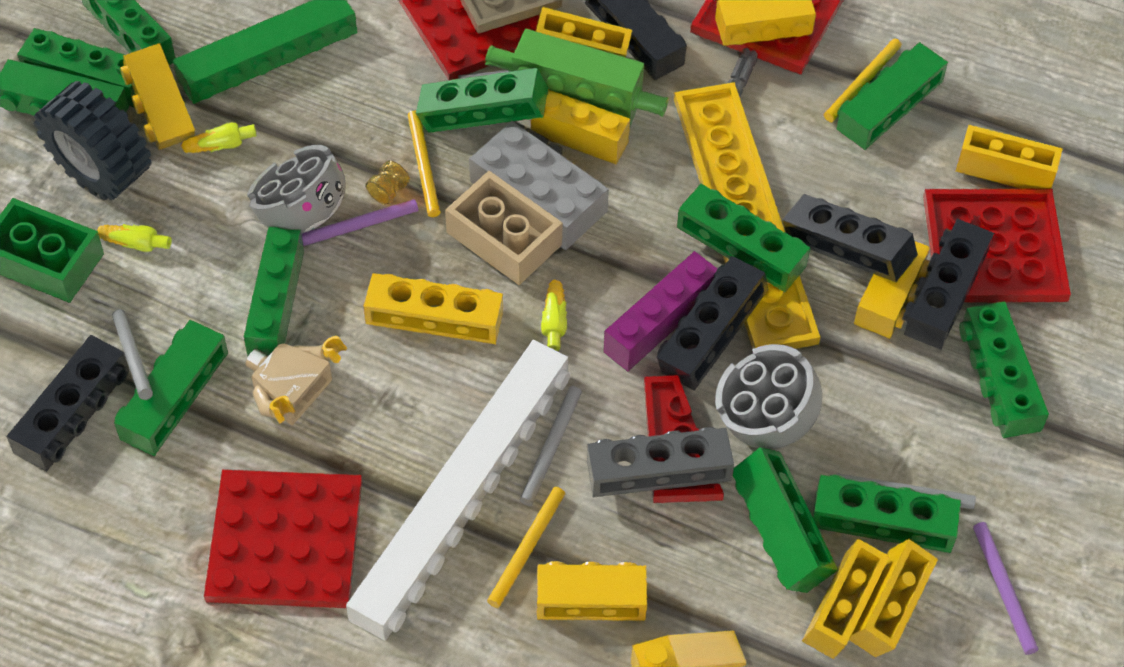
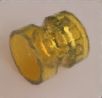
[365,160,410,205]

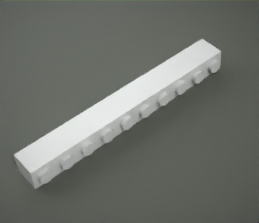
[346,340,570,641]

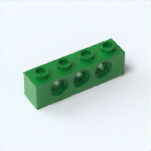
[82,0,176,65]
[416,68,549,133]
[677,184,810,292]
[812,474,961,553]

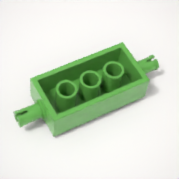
[485,28,669,126]

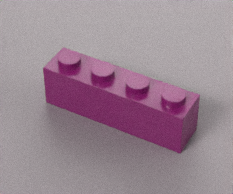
[603,251,718,372]

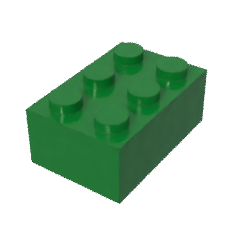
[0,198,104,303]

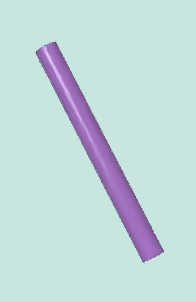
[302,199,418,247]
[973,522,1039,655]

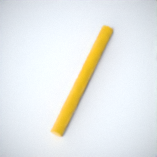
[824,38,902,122]
[408,110,440,217]
[487,487,566,608]

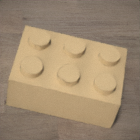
[445,171,563,285]

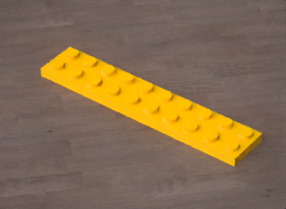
[674,82,821,349]

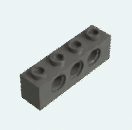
[587,427,734,498]

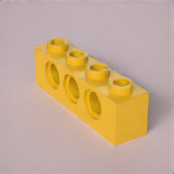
[364,273,503,344]

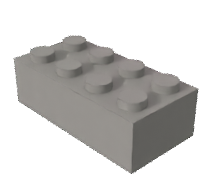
[469,121,609,250]

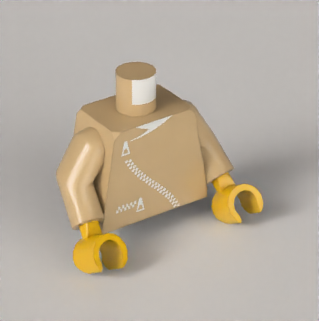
[246,336,348,426]

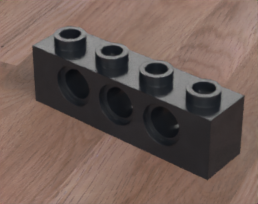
[782,194,918,282]
[902,218,994,350]
[657,256,769,391]
[6,335,129,472]

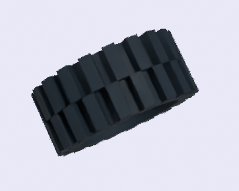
[34,81,152,201]

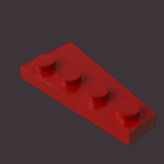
[643,375,724,503]

